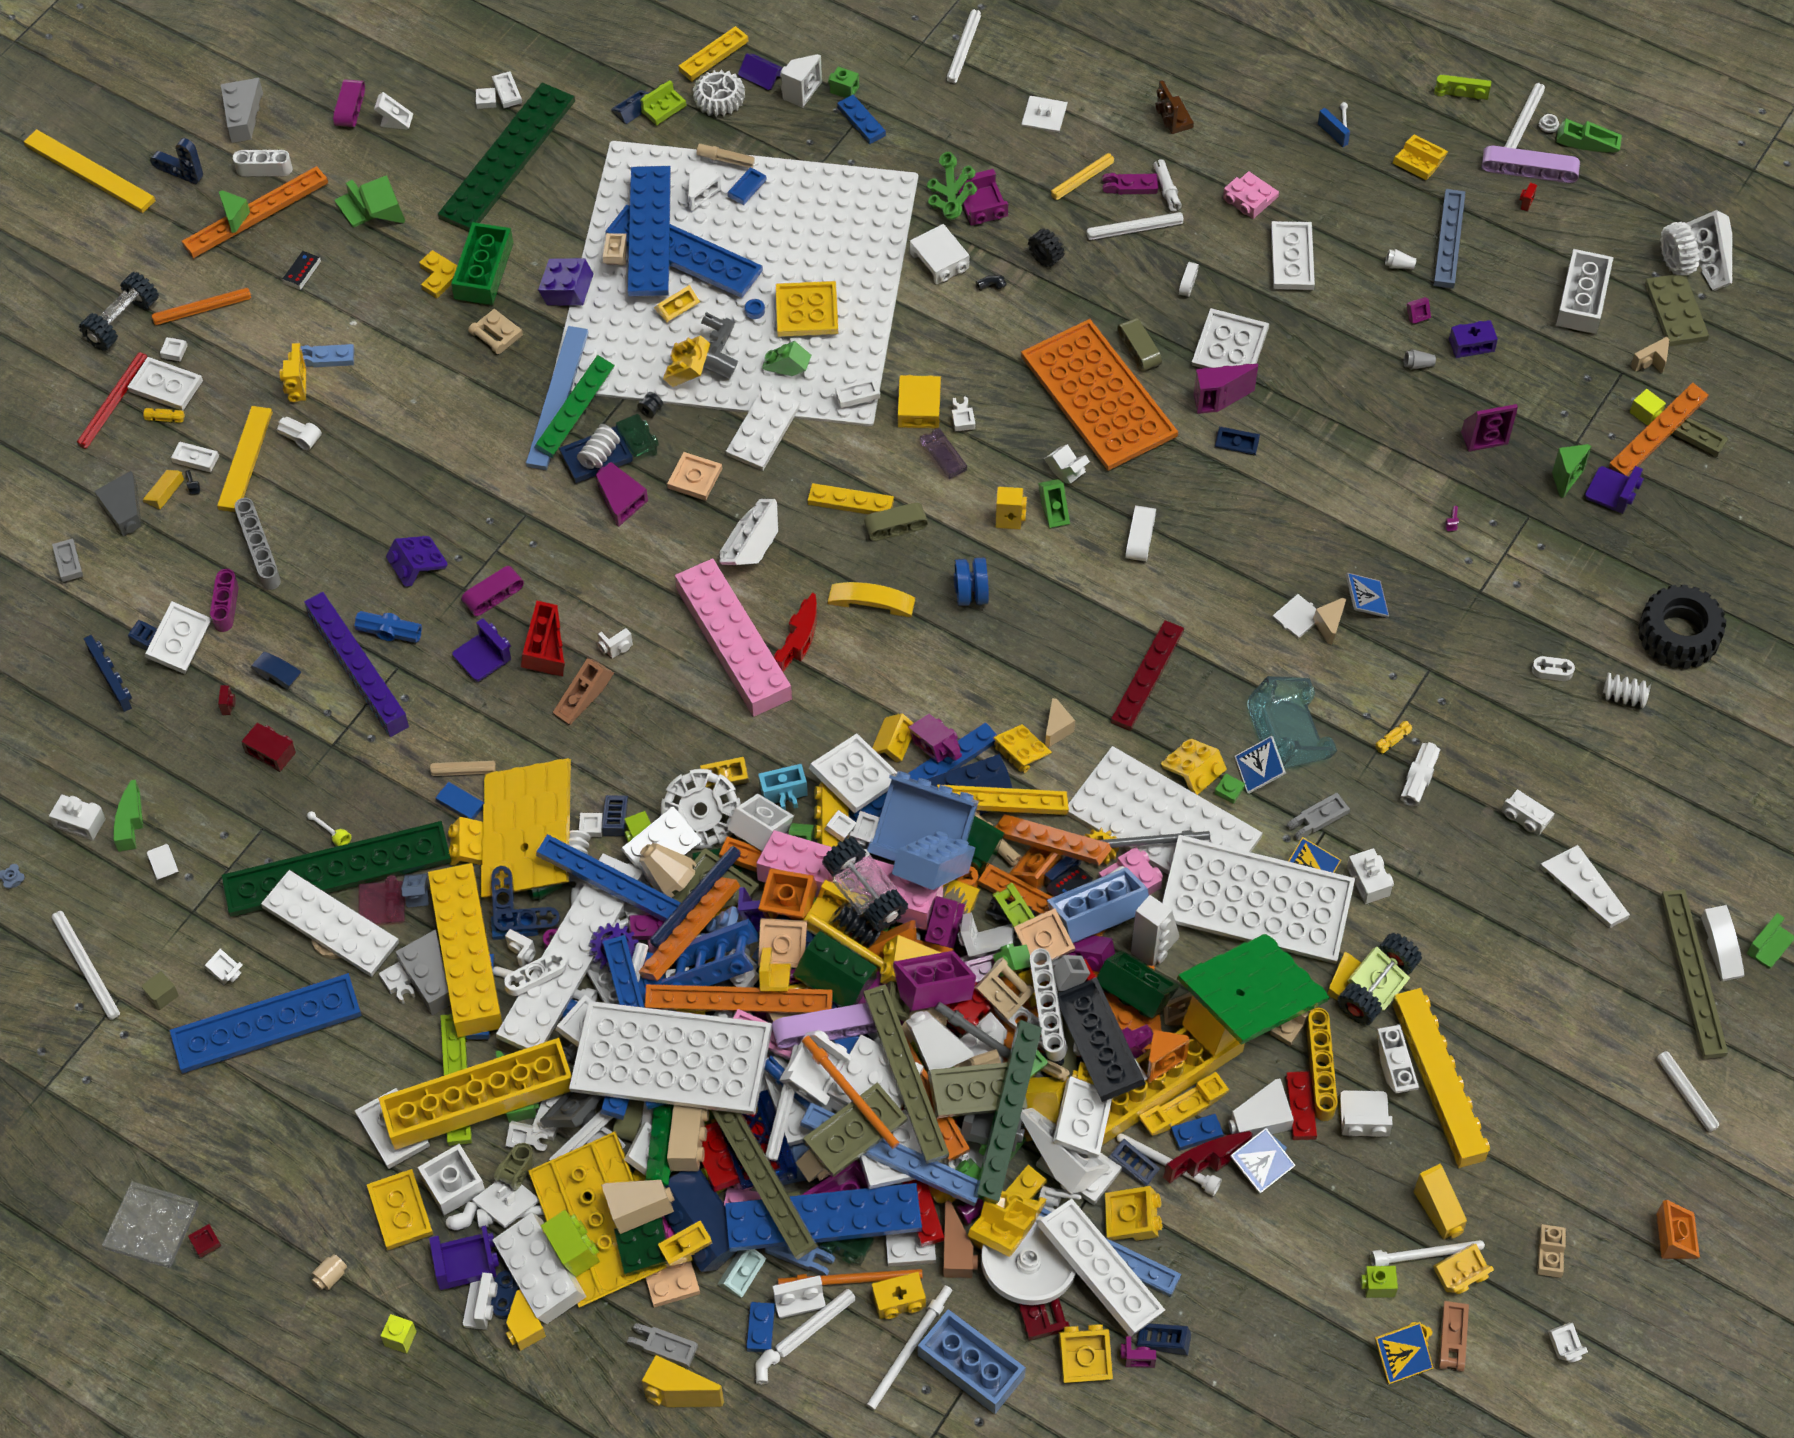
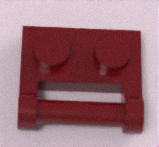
[1018,1297,1070,1341]

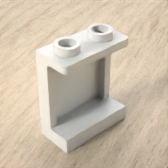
[910,224,970,284]
[779,1030,852,1106]

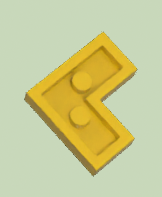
[419,250,457,299]

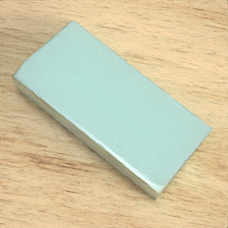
[718,1249,767,1298]

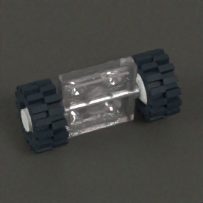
[79,272,159,351]
[822,837,908,931]

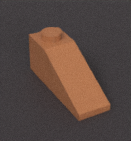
[553,658,614,725]
[944,1201,978,1278]

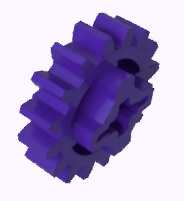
[588,923,638,972]

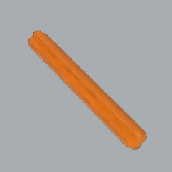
[152,287,251,325]

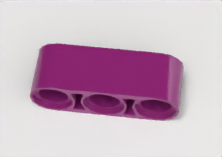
[333,79,365,127]
[461,566,524,616]
[210,569,239,632]

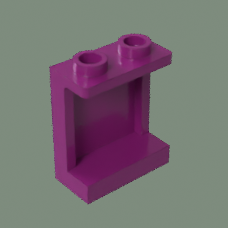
[956,169,1008,226]
[925,896,966,949]

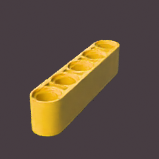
[1306,1008,1337,1121]

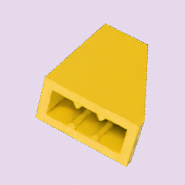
[1414,1164,1467,1240]

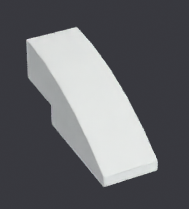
[1701,905,1744,981]

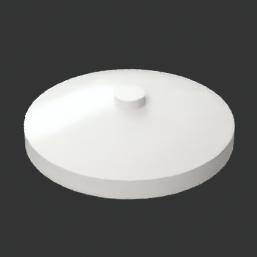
[981,1216,1076,1305]

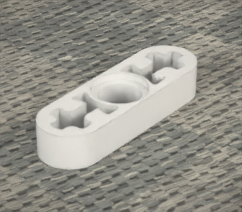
[504,952,566,996]

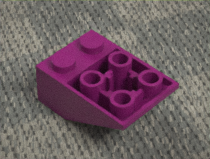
[1194,363,1258,414]

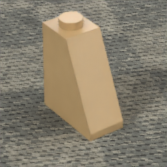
[602,1180,675,1234]

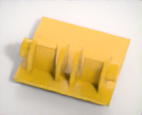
[993,724,1052,773]

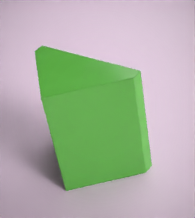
[359,175,405,223]
[1552,444,1591,498]

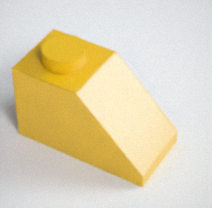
[505,1289,546,1351]

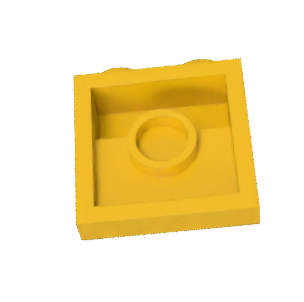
[279,343,307,402]
[1105,1186,1162,1241]
[1059,1324,1113,1383]

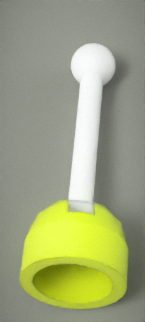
[307,811,352,846]

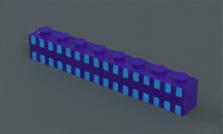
[304,592,409,737]

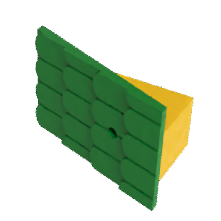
[1177,934,1330,1057]

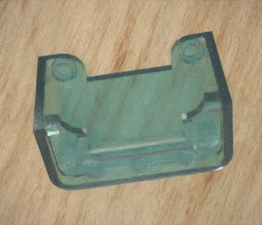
[1248,676,1337,769]

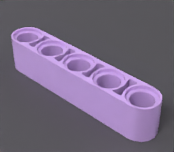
[1482,146,1580,183]
[772,1003,877,1049]

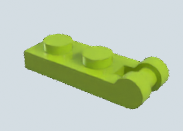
[1434,75,1491,100]
[992,882,1035,927]

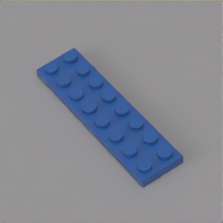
[628,166,671,296]
[605,204,763,298]
[170,973,362,1073]
[725,1183,922,1252]

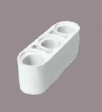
[233,150,293,177]
[1125,505,1156,562]

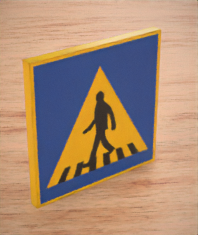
[1288,837,1341,873]
[1375,1322,1434,1384]

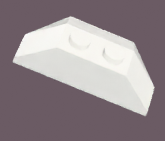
[720,499,778,565]

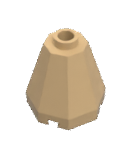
[639,843,696,898]

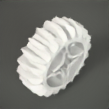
[693,69,745,117]
[1660,222,1700,276]

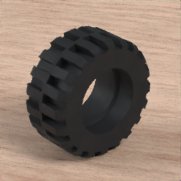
[1638,585,1726,669]

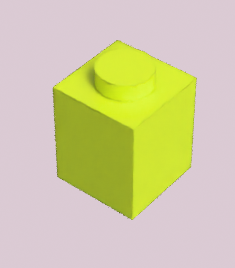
[1630,389,1666,426]
[381,1314,416,1354]

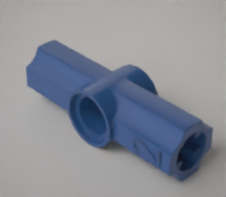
[354,611,422,643]

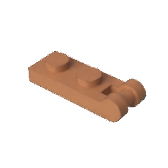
[1439,1301,1469,1372]

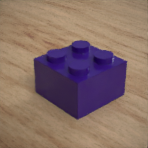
[538,258,594,305]

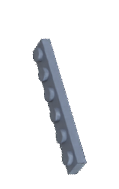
[1434,189,1465,288]

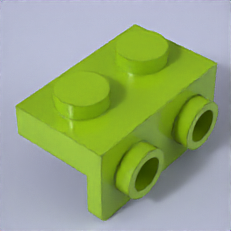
[641,80,686,125]

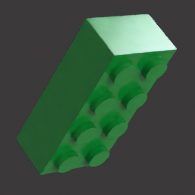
[451,222,514,305]

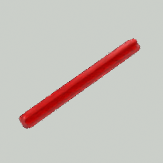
[77,352,147,449]

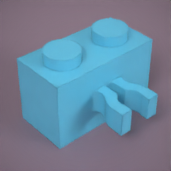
[758,764,808,810]

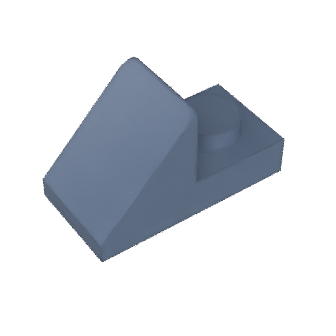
[402,873,429,907]

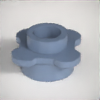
[0,864,25,889]

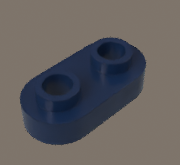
[491,1270,519,1319]

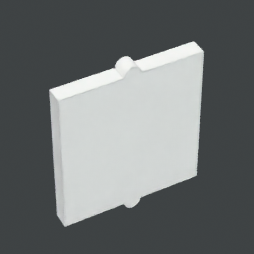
[1272,594,1316,639]

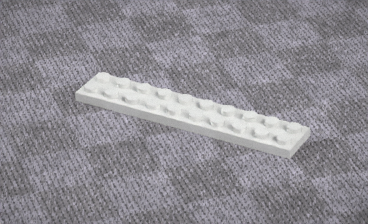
[496,854,643,1050]

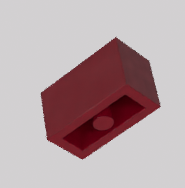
[241,722,296,772]

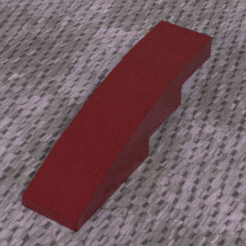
[1163,1131,1253,1183]

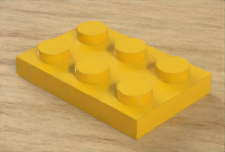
[367,1169,434,1250]

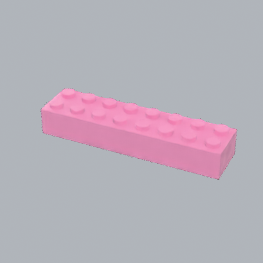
[675,558,792,717]
[757,830,943,930]

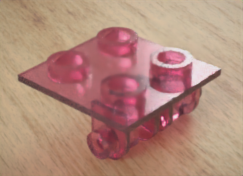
[359,875,405,924]

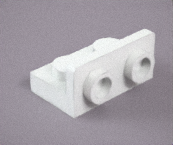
[1501,789,1555,836]
[773,1275,826,1318]

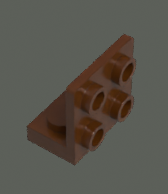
[1155,80,1194,134]

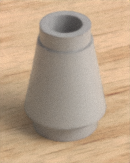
[1404,349,1436,370]

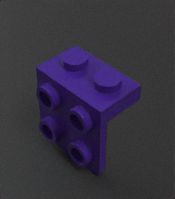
[1585,466,1644,514]
[386,536,448,587]
[452,618,511,682]

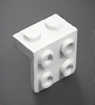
[958,912,1014,957]
[1340,1091,1392,1137]

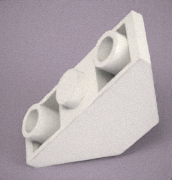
[1377,1025,1419,1093]

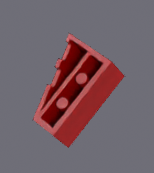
[521,600,565,677]

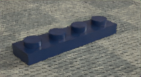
[84,635,132,712]

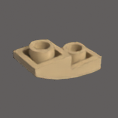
[1538,1224,1566,1278]

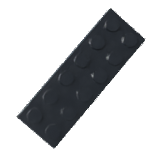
[1057,977,1146,1102]

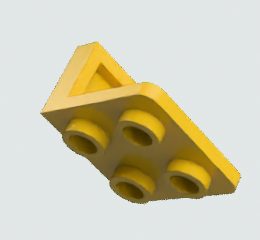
[1161,739,1227,795]
[804,879,866,945]

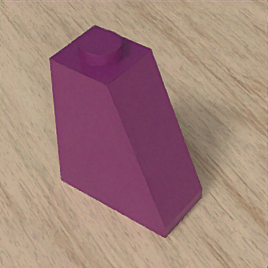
[596,462,648,527]

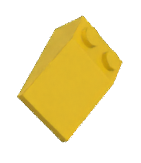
[642,1355,724,1407]

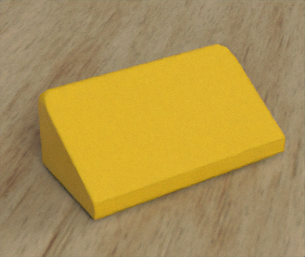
[654,285,700,322]
[143,470,184,510]
[1327,952,1361,1000]

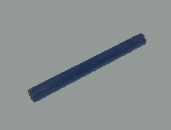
[650,846,741,948]

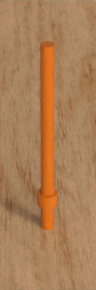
[802,1035,900,1149]
[778,1269,923,1285]

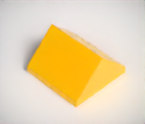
[1026,1077,1069,1124]

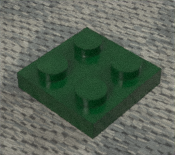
[614,1217,668,1276]

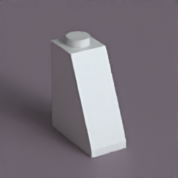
[906,1011,974,1071]
[1229,1078,1294,1138]

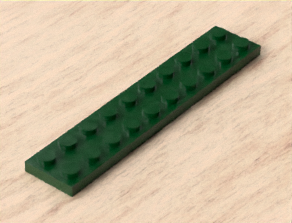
[438,82,575,232]
[221,821,452,917]

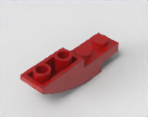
[774,593,817,673]

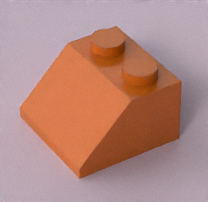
[758,868,818,918]

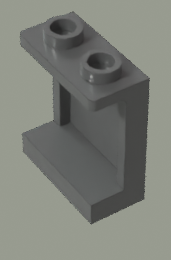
[961,1112,1025,1152]

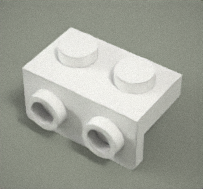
[463,1273,498,1330]

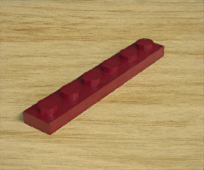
[1111,620,1184,731]

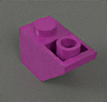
[1066,935,1115,972]

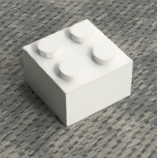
[727,794,794,851]
[418,1144,485,1216]

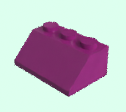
[893,951,977,1011]

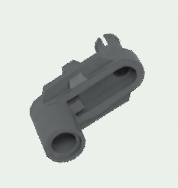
[701,312,738,379]

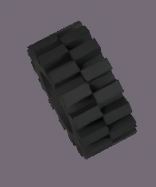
[1028,228,1065,267]

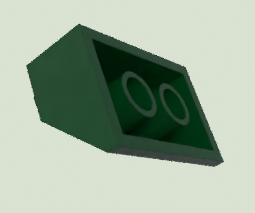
[967,816,1004,874]
[793,931,877,1007]
[1097,950,1180,1018]

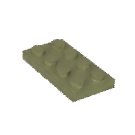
[1645,274,1709,346]
[927,1062,1028,1118]
[803,1082,908,1177]

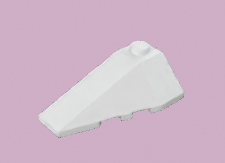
[1686,210,1732,291]
[1020,1108,1110,1194]

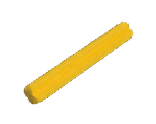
[1051,153,1114,200]

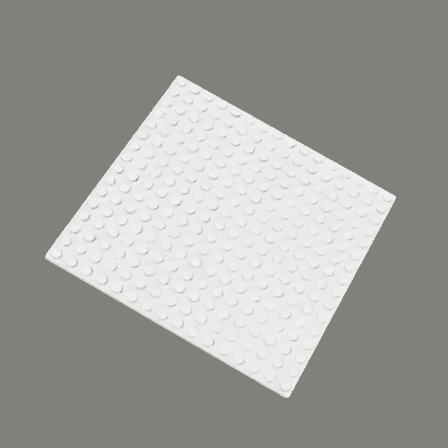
[552,141,918,427]

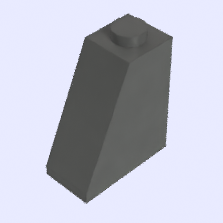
[94,471,141,536]

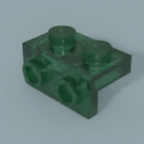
[616,414,659,457]
[818,1237,874,1266]

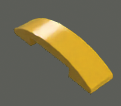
[828,582,915,617]
[1139,1072,1229,1136]

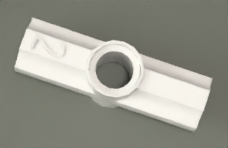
[1400,742,1440,807]

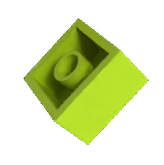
[540,1210,600,1277]

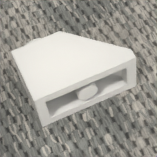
[688,164,721,211]

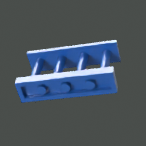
[661,919,759,986]

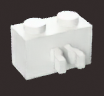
[49,795,106,840]
[1347,848,1394,904]

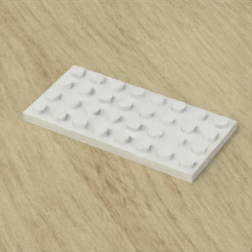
[1067,746,1263,875]
[1162,835,1355,964]
[569,1001,772,1115]

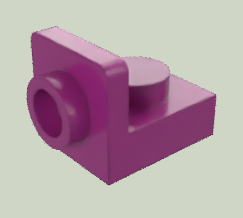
[1121,1336,1156,1368]

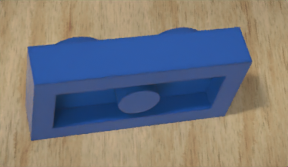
[1171,1114,1224,1151]
[747,1302,775,1353]

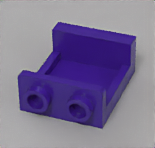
[429,1225,499,1290]

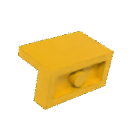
[872,713,914,762]
[759,947,791,991]

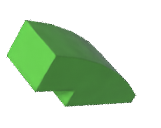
[1556,119,1622,152]
[114,780,143,852]

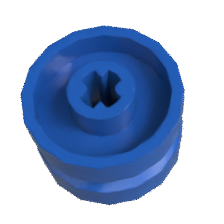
[954,557,989,606]

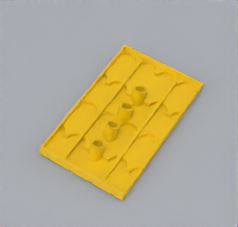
[481,758,571,898]
[528,1131,668,1307]

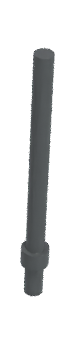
[1100,830,1210,848]
[934,1001,1049,1077]

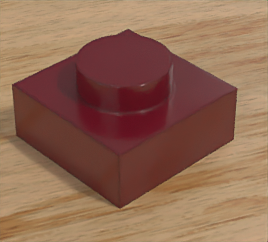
[218,685,236,715]
[188,1224,221,1258]

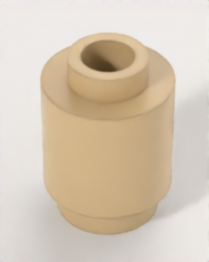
[311,1254,347,1290]

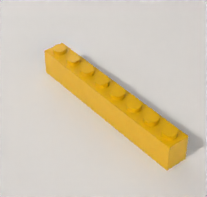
[1392,988,1490,1168]

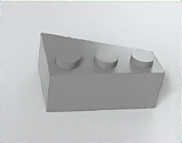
[221,78,263,143]
[396,929,451,1015]

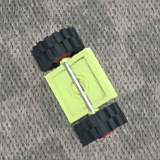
[1337,933,1422,1025]

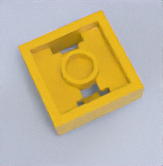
[663,335,710,387]

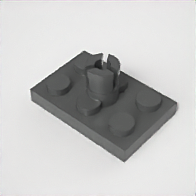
[540,1091,604,1128]

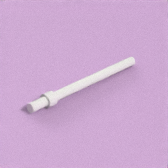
[866,1285,953,1410]

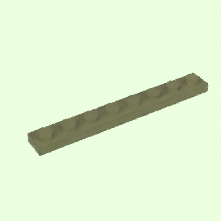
[1661,889,1728,1059]
[863,984,949,1164]
[711,1109,818,1260]

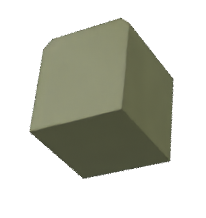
[142,971,179,1010]

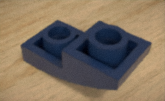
[250,652,301,690]

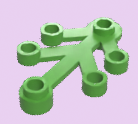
[927,152,977,220]

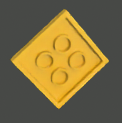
[776,281,839,337]

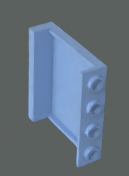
[867,771,979,861]

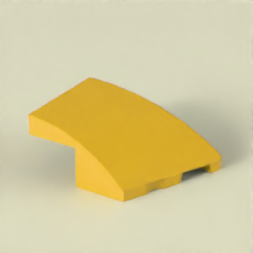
[968,1191,1047,1257]

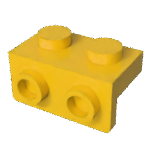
[448,817,483,866]
[1433,1243,1494,1294]

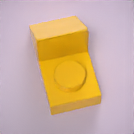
[658,1221,712,1266]

